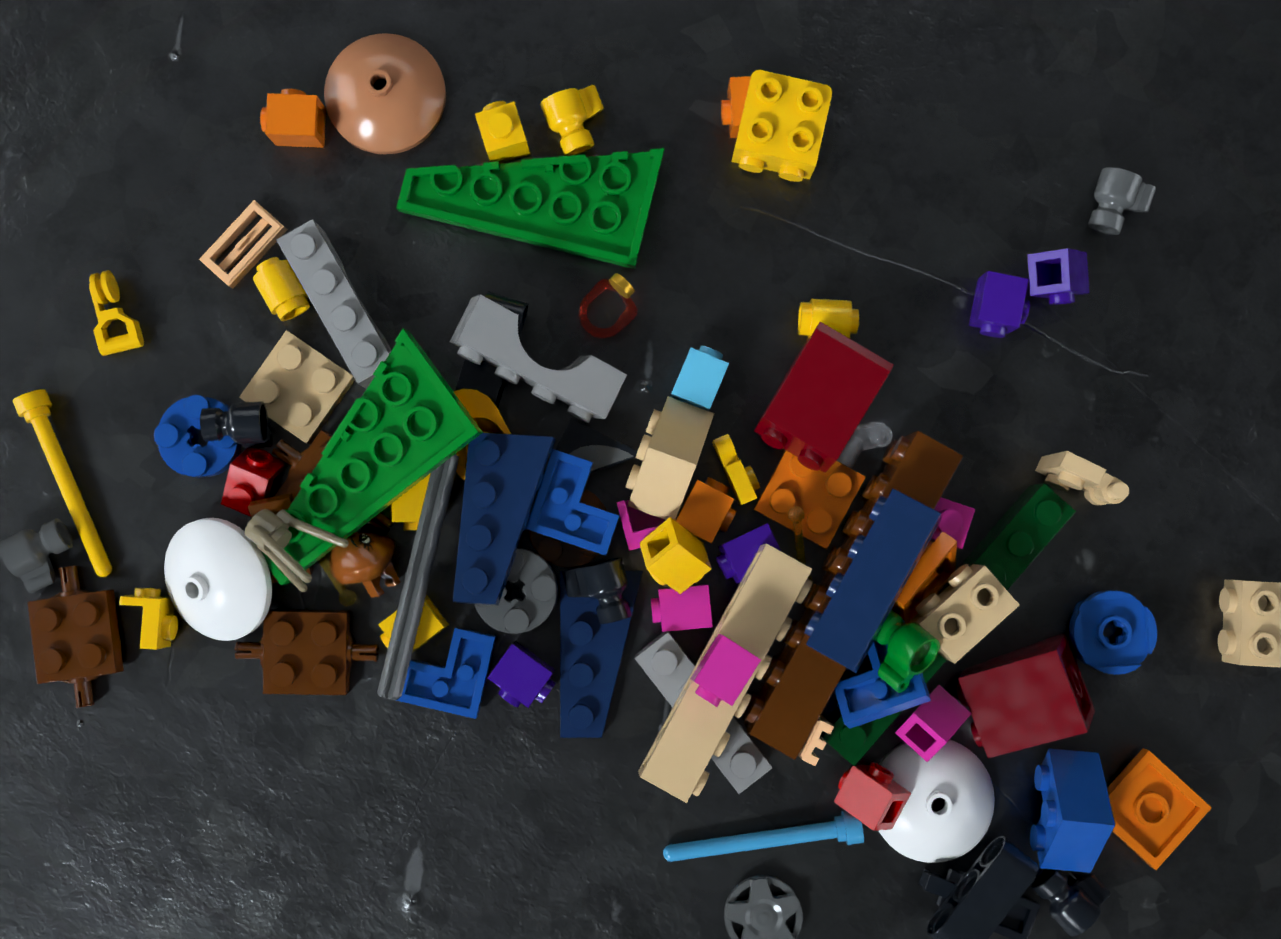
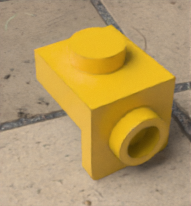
[119,588,178,650]

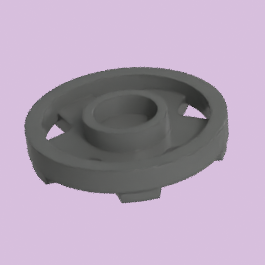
[724,875,803,939]

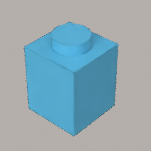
[671,345,729,411]

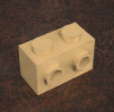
[910,564,1020,664]
[1218,579,1281,667]

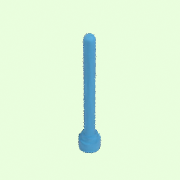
[663,811,864,862]

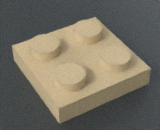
[239,330,355,444]

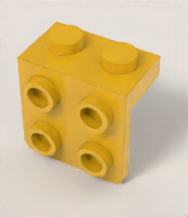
[731,70,832,182]

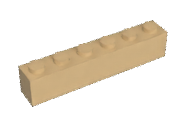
[638,543,813,803]

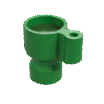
[875,610,940,693]

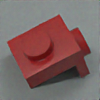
[221,448,285,517]

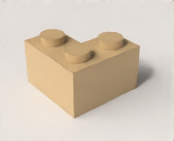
[626,396,715,520]

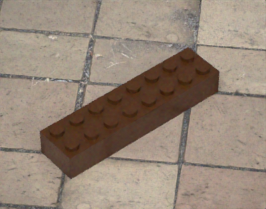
[742,431,963,760]

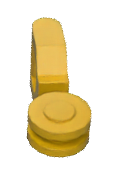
[89,270,144,356]

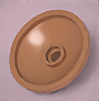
[324,33,446,155]

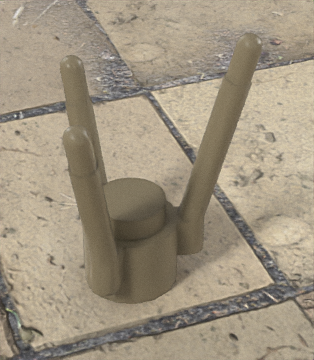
[244,509,349,592]

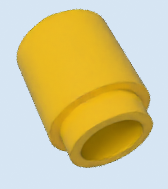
[253,257,310,321]
[798,299,859,339]

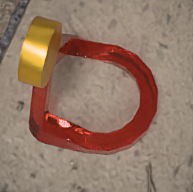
[578,273,637,338]

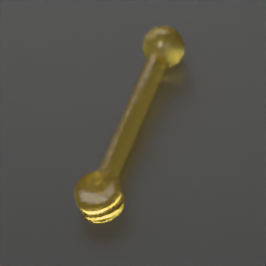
[788,506,812,581]
[318,556,356,606]

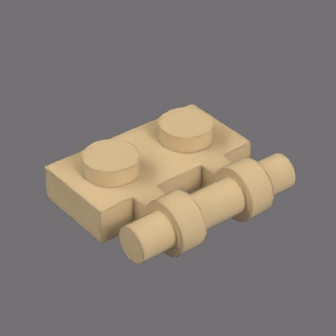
[1035,451,1129,505]

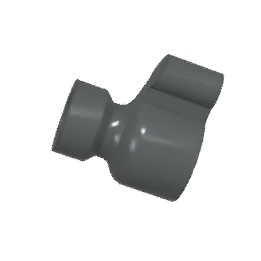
[1088,167,1156,235]
[0,518,73,594]

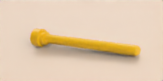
[12,389,112,577]

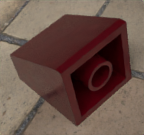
[754,322,894,473]
[956,633,1095,758]

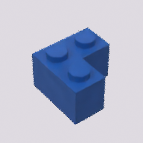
[1030,748,1115,873]

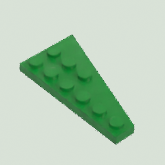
[396,148,664,269]
[261,329,483,586]

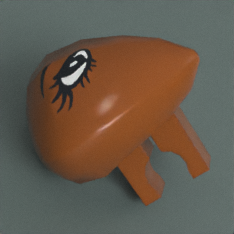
[329,532,401,598]

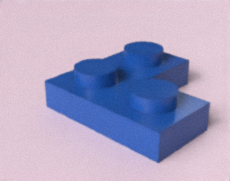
[526,449,619,556]
[834,621,931,729]
[396,627,497,719]

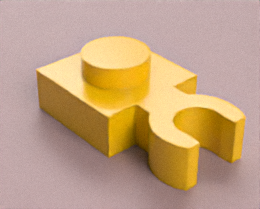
[712,434,760,506]

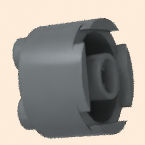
[474,548,559,634]

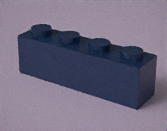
[804,489,941,673]

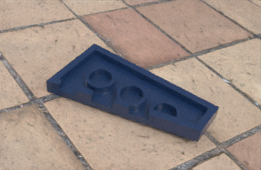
[453,433,556,606]
[560,570,643,738]

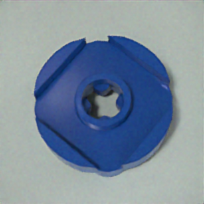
[154,395,242,478]
[1069,590,1157,675]

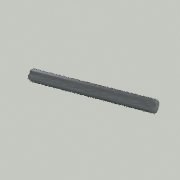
[377,454,459,700]

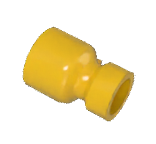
[540,85,604,156]

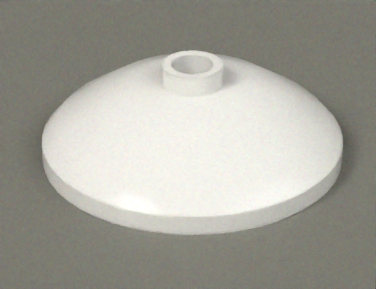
[164,518,272,641]
[879,740,995,863]

